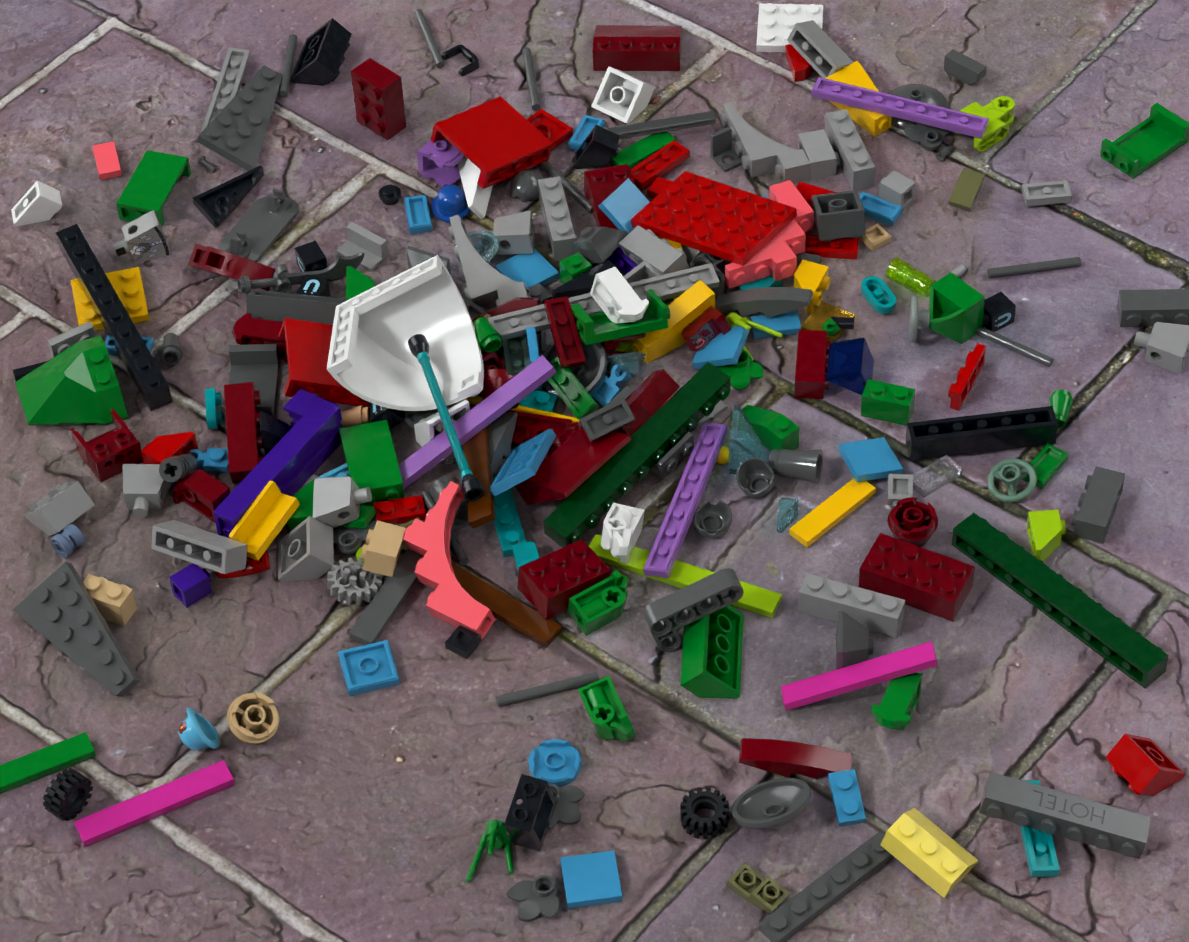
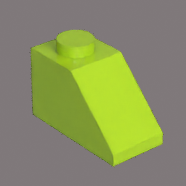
[1026,509,1066,562]

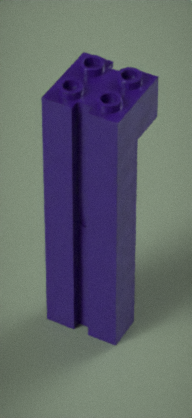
[213,389,343,538]

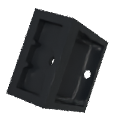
[504,774,557,851]

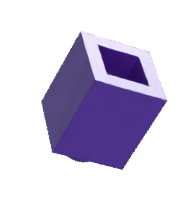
[169,563,212,608]

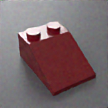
[584,164,636,230]

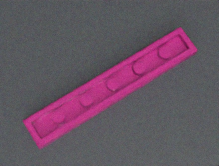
[781,641,938,711]
[74,760,235,847]

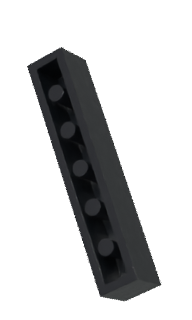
[906,406,1058,461]

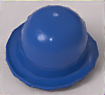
[431,184,470,222]

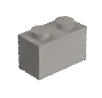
[798,129,840,180]

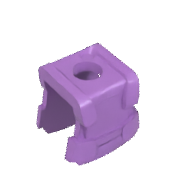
[417,138,465,187]

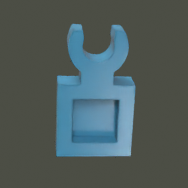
[590,364,631,407]
[190,448,229,474]

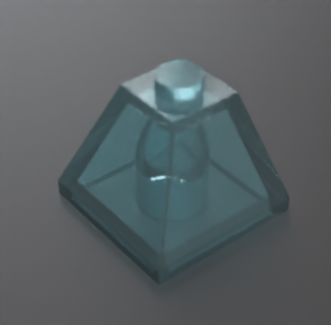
[729,405,765,474]

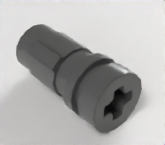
[159,454,197,482]

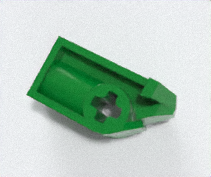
[568,570,629,636]
[871,672,922,730]
[578,676,636,742]

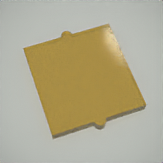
[801,301,855,343]

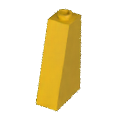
[825,61,892,137]
[632,280,715,364]

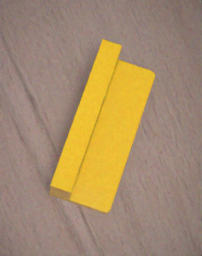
[229,480,300,561]

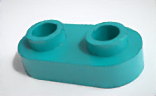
[861,276,896,314]
[205,388,223,430]

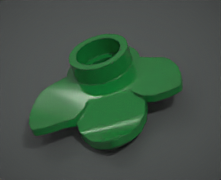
[717,350,763,390]

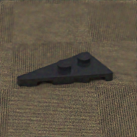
[193,166,264,228]

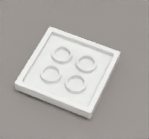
[756,3,823,53]

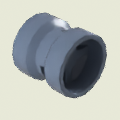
[50,524,86,558]

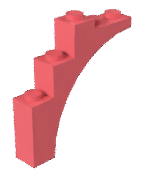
[725,180,814,289]
[403,481,495,640]

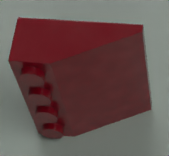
[593,25,682,71]
[515,421,631,505]

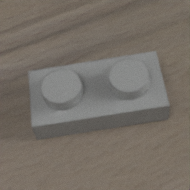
[1022,180,1072,207]
[47,321,96,358]

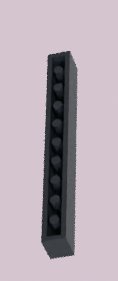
[56,224,173,411]

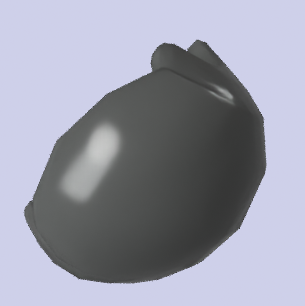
[509,170,543,202]
[736,458,775,498]
[693,500,732,538]

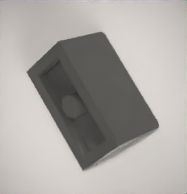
[578,397,635,443]

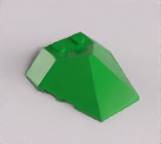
[15,335,128,425]

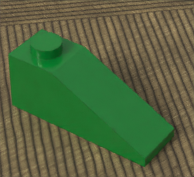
[730,405,799,451]

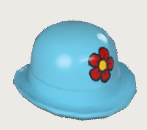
[178,708,221,751]

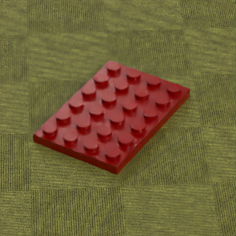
[631,171,797,266]

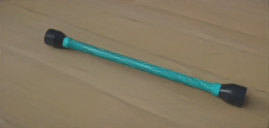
[408,334,484,501]

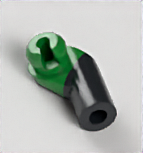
[822,317,854,336]

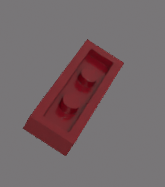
[544,296,586,369]

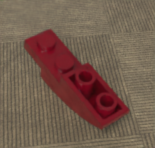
[188,243,275,291]

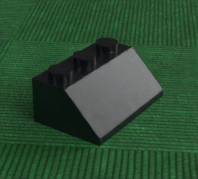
[290,18,352,86]

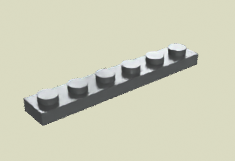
[759,831,894,942]

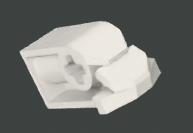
[590,267,649,324]
[601,503,644,564]

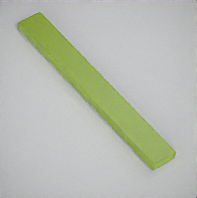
[589,534,782,618]

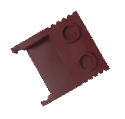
[70,409,143,482]

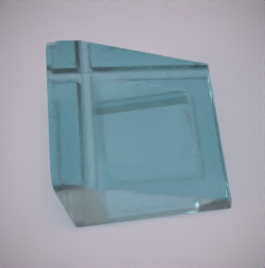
[777,498,799,533]

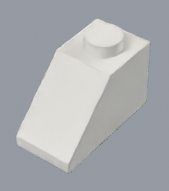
[11,180,62,226]

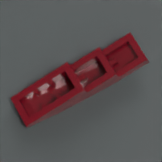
[739,738,852,780]

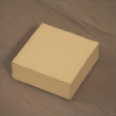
[859,223,891,251]

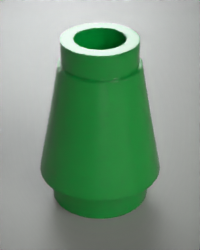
[473,317,502,353]
[1049,390,1074,427]

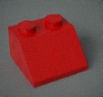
[1105,733,1186,796]

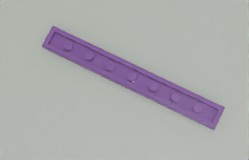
[811,77,989,139]
[398,355,557,489]
[643,423,728,578]

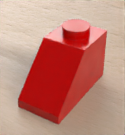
[141,431,198,464]

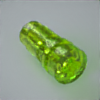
[886,257,936,297]

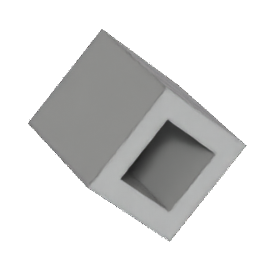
[879,171,915,208]

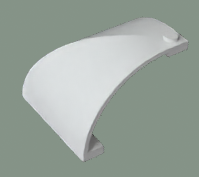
[327,255,484,411]

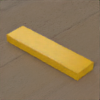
[789,478,876,548]

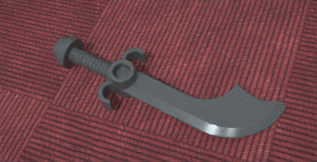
[237,252,365,295]

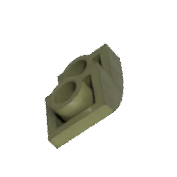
[949,168,985,212]
[726,863,789,914]

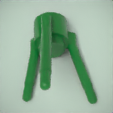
[466,820,514,883]

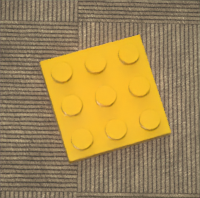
[71,267,150,331]

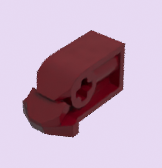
[232,313,287,361]
[173,469,231,523]

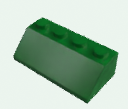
[680,605,744,699]

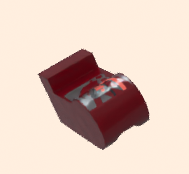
[682,306,731,351]

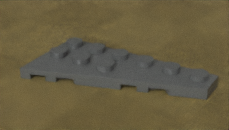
[197,65,283,171]
[13,562,140,697]

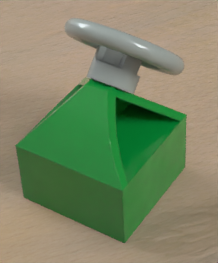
[909,272,985,344]

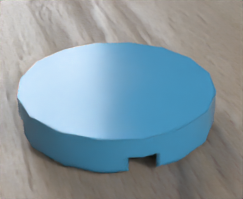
[528,739,582,787]

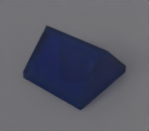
[826,338,874,395]

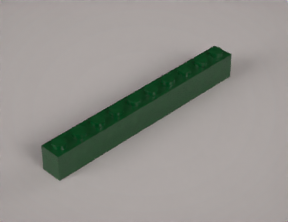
[543,362,731,548]
[952,513,1169,689]

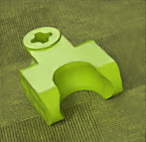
[952,96,1015,152]

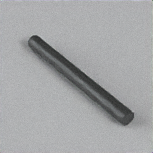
[414,9,445,69]
[279,34,297,97]
[522,48,541,111]
[539,161,592,214]
[988,257,1081,278]
[976,327,1054,367]
[420,490,469,565]
[496,672,599,707]

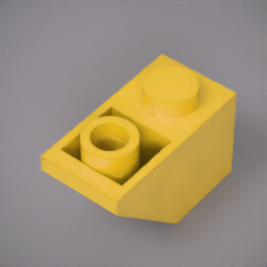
[794,259,831,314]

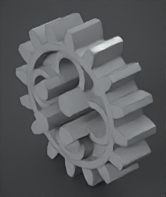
[327,558,382,605]

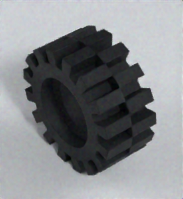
[43,768,93,821]
[680,787,729,840]

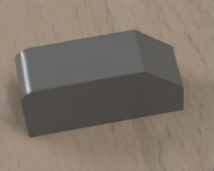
[944,49,987,85]

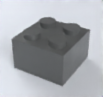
[812,190,866,241]

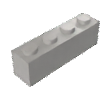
[825,109,875,191]
[538,176,576,261]
[151,520,247,574]
[798,573,905,638]

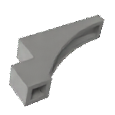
[720,102,810,184]
[448,215,531,307]

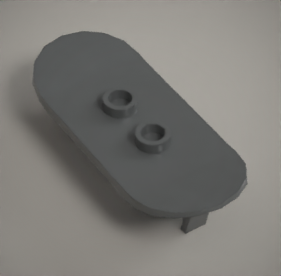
[219,188,299,262]

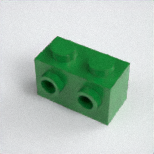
[861,379,915,426]

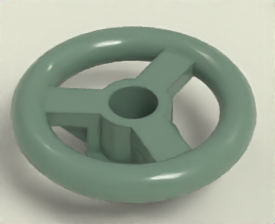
[987,458,1037,503]

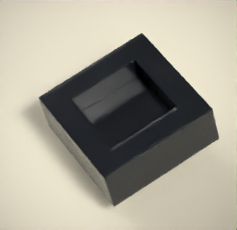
[445,625,482,659]

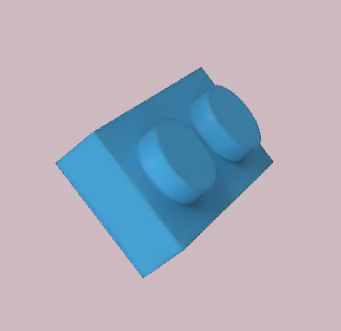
[828,769,866,827]

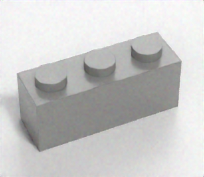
[787,20,854,78]
[619,225,689,275]

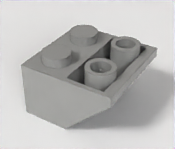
[24,481,95,536]

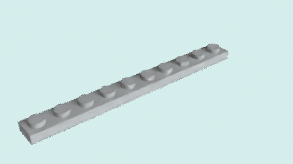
[488,263,720,340]

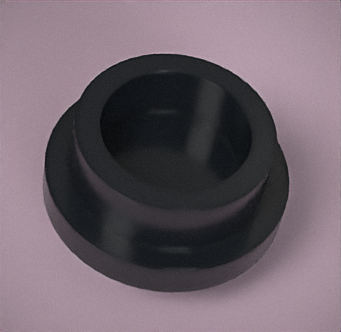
[378,185,401,205]

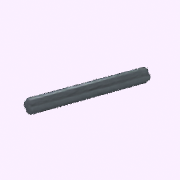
[608,111,717,139]

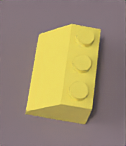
[880,808,979,898]

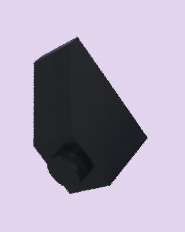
[573,125,620,169]
[260,412,292,456]

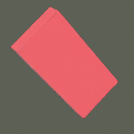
[92,141,122,180]

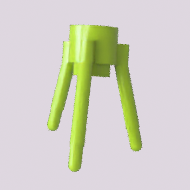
[725,313,783,361]

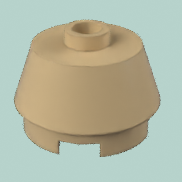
[227,692,279,743]

